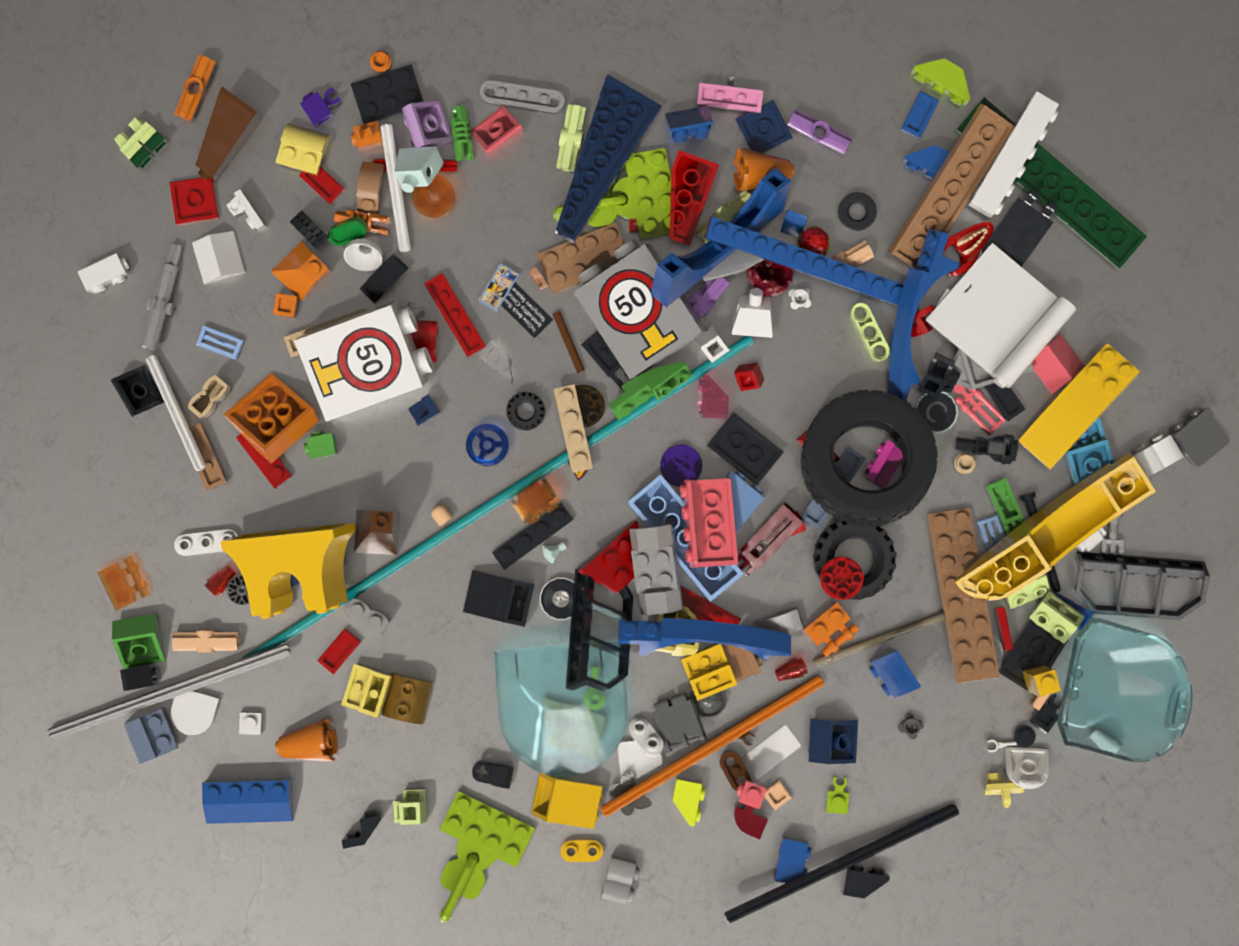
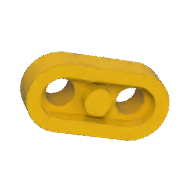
[560,839,603,862]

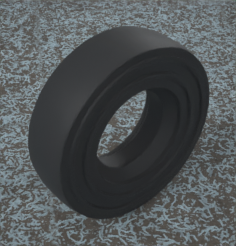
[838,192,877,231]

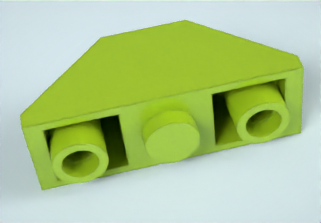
[911,58,970,106]

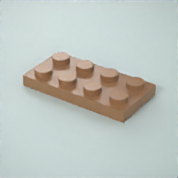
[537,222,625,294]

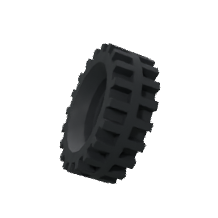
[813,521,897,600]

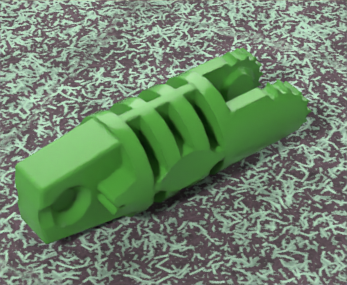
[451,106,474,161]

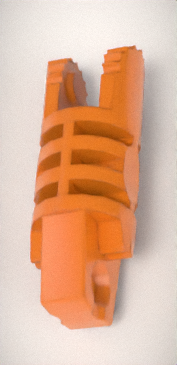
[334,209,390,235]

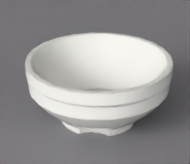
[344,238,383,272]

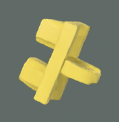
[984,773,1025,808]

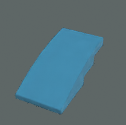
[1064,417,1114,485]

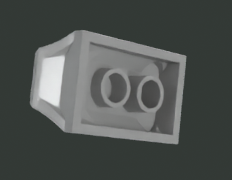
[952,349,1034,390]

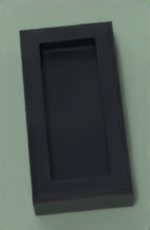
[983,383,1026,422]

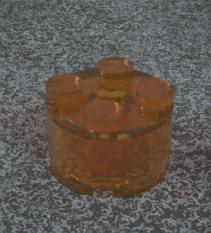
[412,175,457,221]
[509,478,560,525]

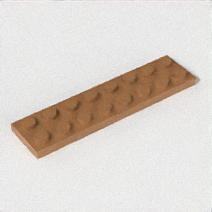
[888,104,1015,269]
[927,508,1000,684]

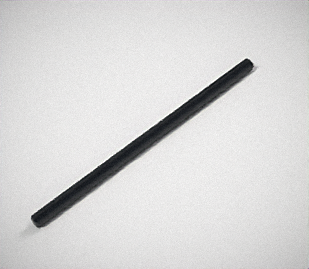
[724,804,959,923]

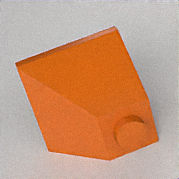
[271,241,332,302]

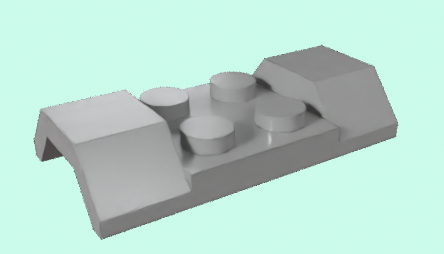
[629,524,683,615]

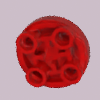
[820,557,864,600]

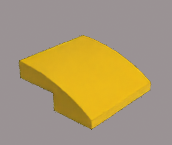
[681,643,737,701]

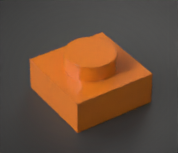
[273,293,298,318]

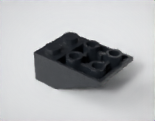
[463,570,535,627]

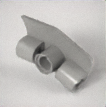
[703,232,765,281]

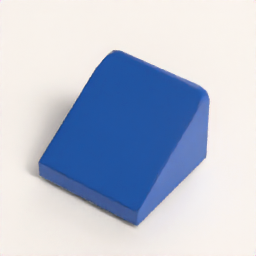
[780,210,808,237]

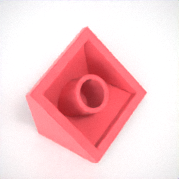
[471,105,523,158]
[1032,334,1085,394]

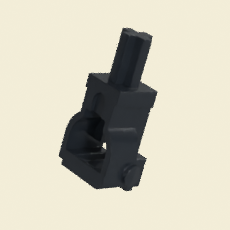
[955,434,1018,466]

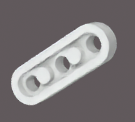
[174,529,239,556]

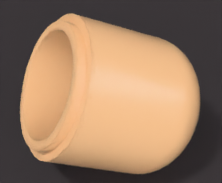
[431,504,453,526]

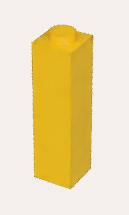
[1022,665,1061,697]

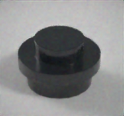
[1014,725,1036,747]

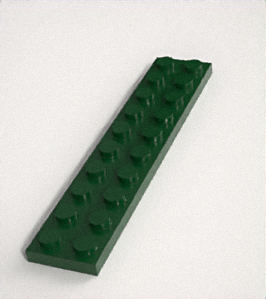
[956,97,1147,269]

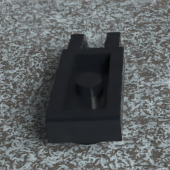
[581,331,631,389]

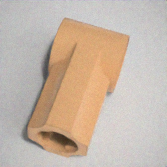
[831,241,874,267]

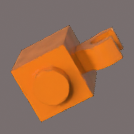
[351,121,383,151]

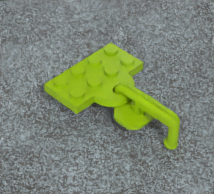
[553,148,671,240]
[439,791,535,922]

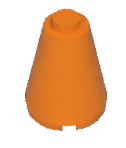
[733,148,794,191]
[275,718,338,762]

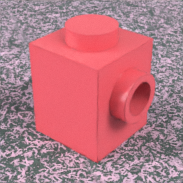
[736,779,767,809]

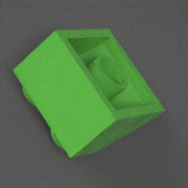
[112,614,165,668]

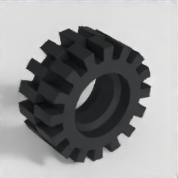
[290,210,329,250]
[506,391,545,431]

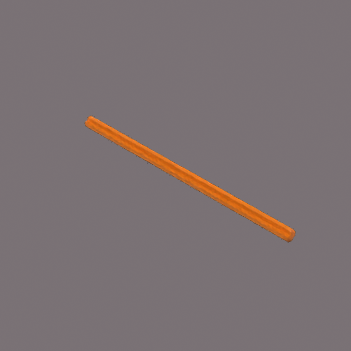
[600,675,824,817]

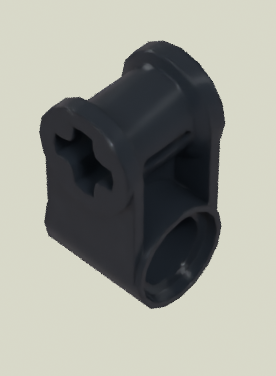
[472,762,514,789]

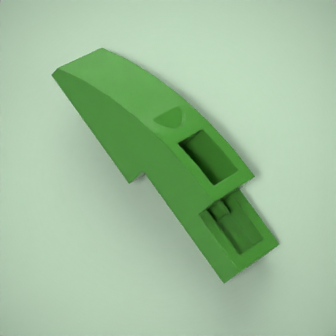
[608,362,692,420]

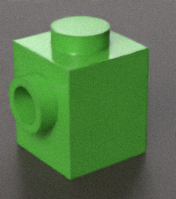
[304,431,338,459]

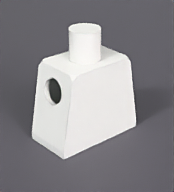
[732,288,773,338]

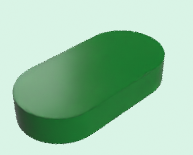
[328,217,368,246]

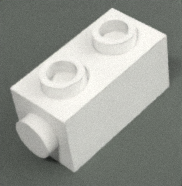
[78,253,130,294]

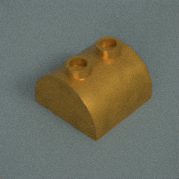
[381,672,433,724]

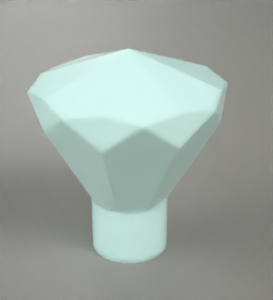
[542,541,566,563]

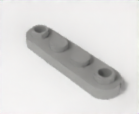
[480,80,565,113]

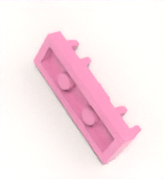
[697,83,763,113]

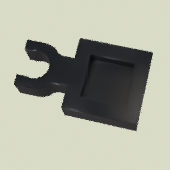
[1029,694,1066,734]

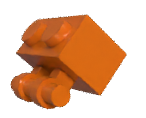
[803,602,859,657]

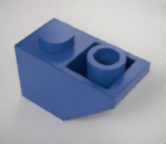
[903,145,950,180]

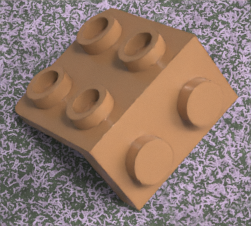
[721,644,763,682]

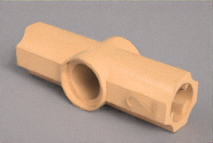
[172,630,239,652]

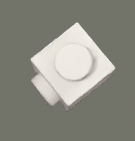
[696,325,730,362]

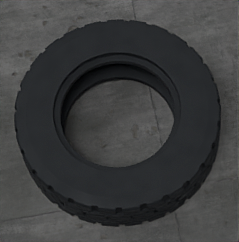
[801,390,938,527]

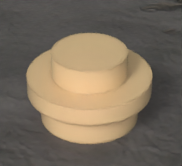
[954,453,976,474]

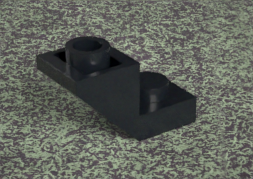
[359,253,409,304]
[341,810,383,849]

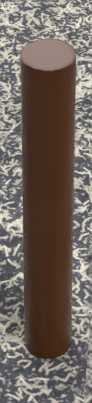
[552,311,585,373]

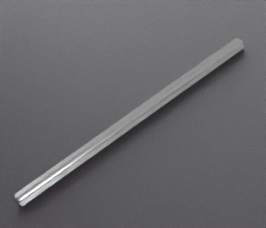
[48,644,291,740]

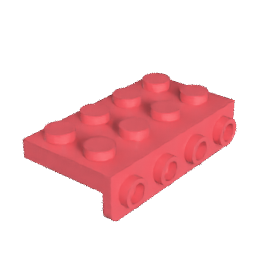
[680,478,738,568]

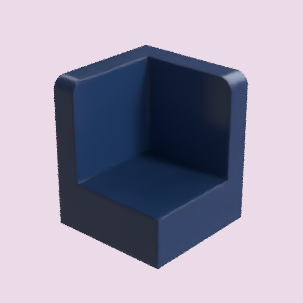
[408,394,441,427]

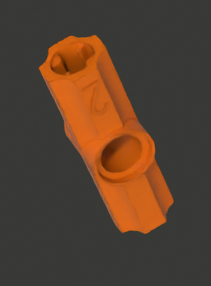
[174,55,217,122]

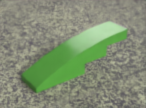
[986,478,1025,536]

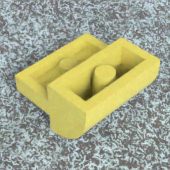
[276,123,330,175]
[341,664,393,718]

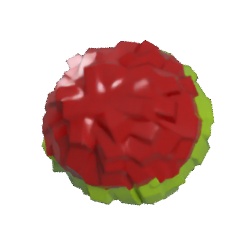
[797,226,830,256]

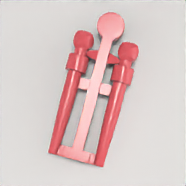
[953,384,1006,435]

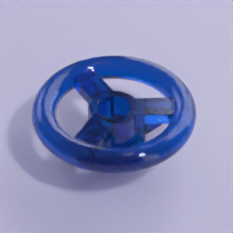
[466,424,509,467]

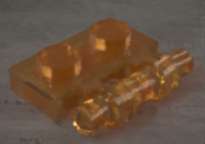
[97,556,150,611]

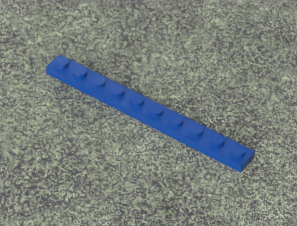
[704,217,904,306]

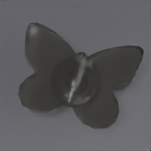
[609,770,652,816]

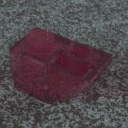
[698,375,729,420]

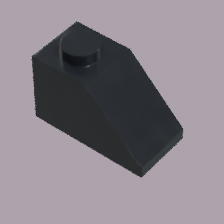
[120,663,159,691]

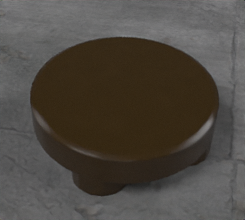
[575,385,605,428]

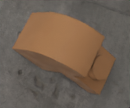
[356,161,384,214]

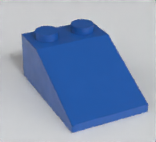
[869,647,921,698]

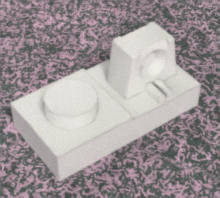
[227,189,266,232]

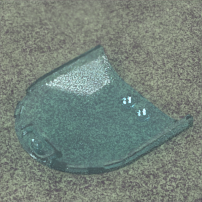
[1057,618,1193,762]
[494,642,628,777]

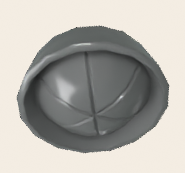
[690,690,727,718]

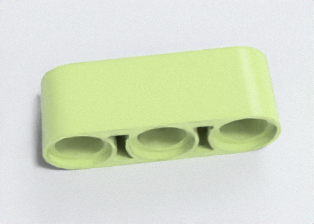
[849,303,890,362]

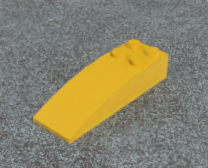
[1018,343,1140,470]

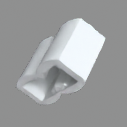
[1133,434,1183,478]

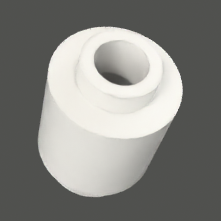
[1077,528,1106,553]

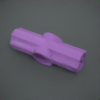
[787,109,853,155]
[689,277,730,319]

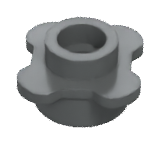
[898,714,924,739]

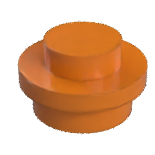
[370,51,391,72]

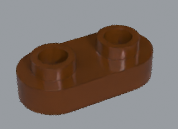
[719,751,752,791]

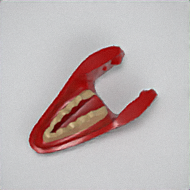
[943,221,994,277]

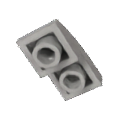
[754,608,804,634]

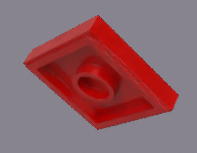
[169,177,219,225]

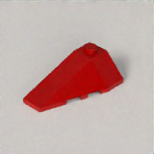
[670,150,719,246]

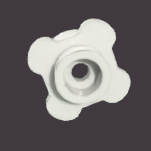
[788,287,811,310]

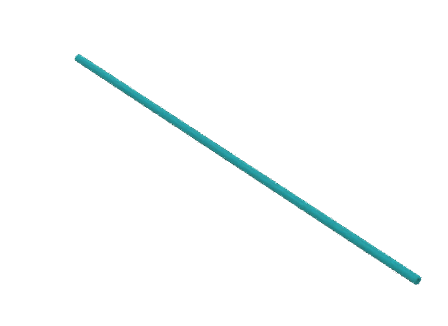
[242,336,754,659]

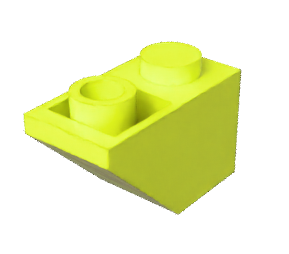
[672,777,705,827]

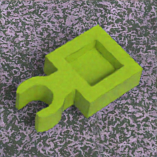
[825,776,850,815]

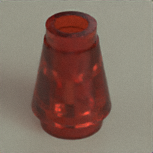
[204,565,236,597]
[775,657,808,682]

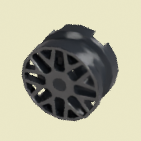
[227,575,249,605]

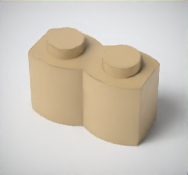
[188,375,231,419]

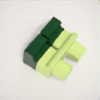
[114,117,169,170]

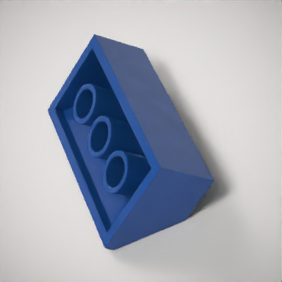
[202,778,293,824]

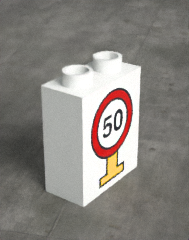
[294,300,434,422]

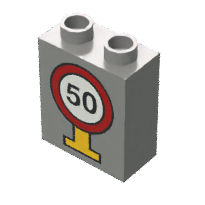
[573,239,708,379]

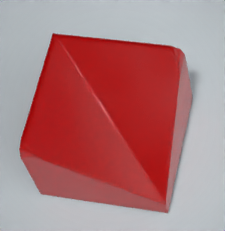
[734,362,764,391]

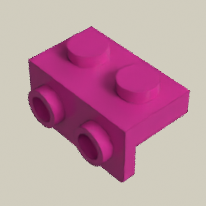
[865,440,903,489]

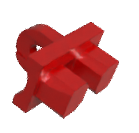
[911,304,935,338]

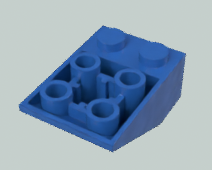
[665,106,713,144]

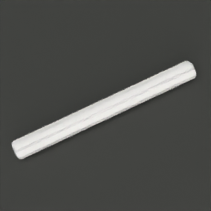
[380,124,411,252]
[146,354,206,471]

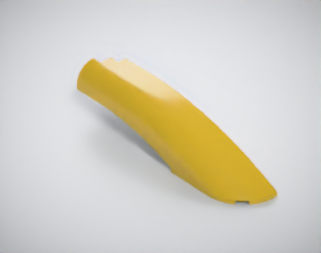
[955,453,1156,600]

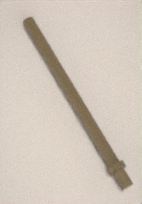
[813,611,945,667]

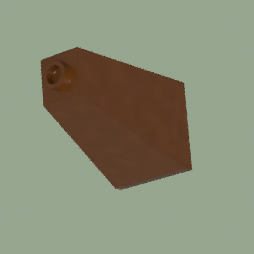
[195,87,261,181]
[354,510,400,555]

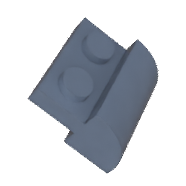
[123,708,179,764]

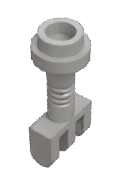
[1101,513,1124,554]

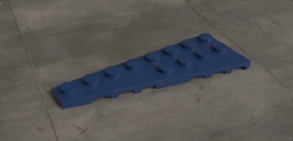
[555,74,662,244]

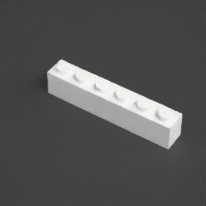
[968,92,1059,218]

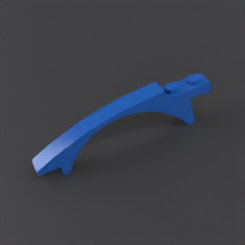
[888,230,959,400]
[618,618,791,659]

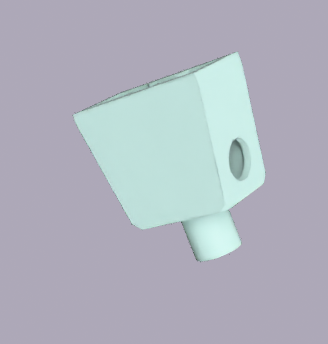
[394,147,444,193]

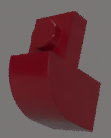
[733,803,768,840]

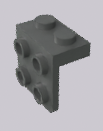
[1171,407,1229,467]

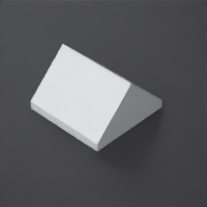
[192,231,245,284]

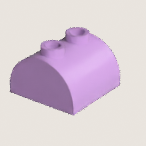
[402,100,453,148]

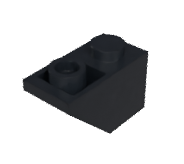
[841,864,890,899]

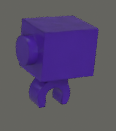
[300,88,341,128]

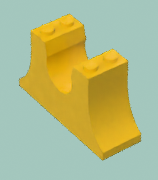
[220,522,356,619]

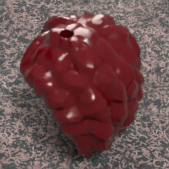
[746,260,793,297]

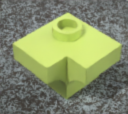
[393,789,428,825]

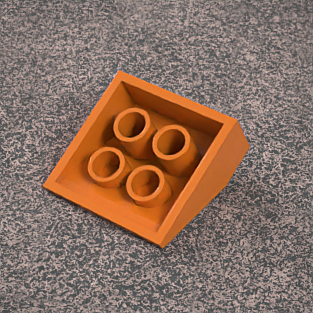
[224,373,319,463]

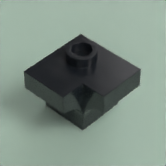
[918,352,961,398]

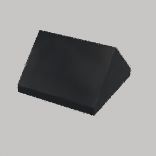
[110,365,165,419]

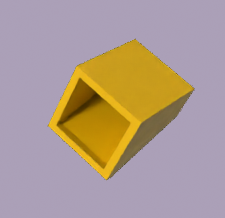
[531,772,603,829]

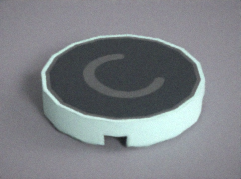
[915,392,958,433]

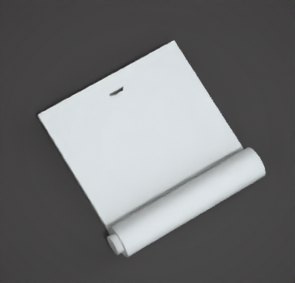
[925,243,1076,389]

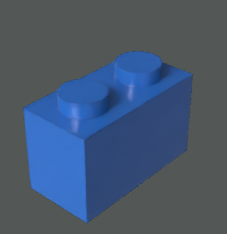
[774,836,811,883]

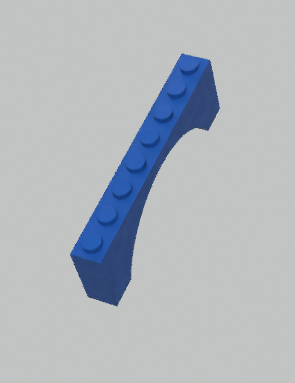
[651,168,791,308]

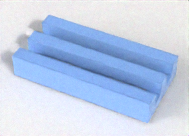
[196,325,244,360]
[977,515,1005,551]

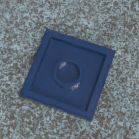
[735,100,793,153]

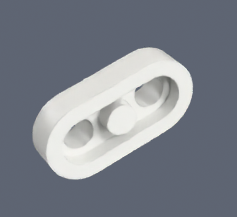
[629,718,663,757]

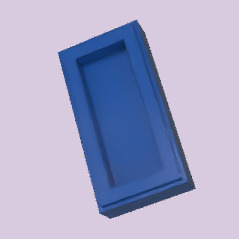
[901,91,939,139]

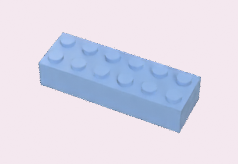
[627,474,743,602]

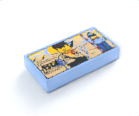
[479,264,519,311]

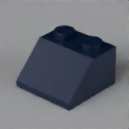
[808,718,858,764]

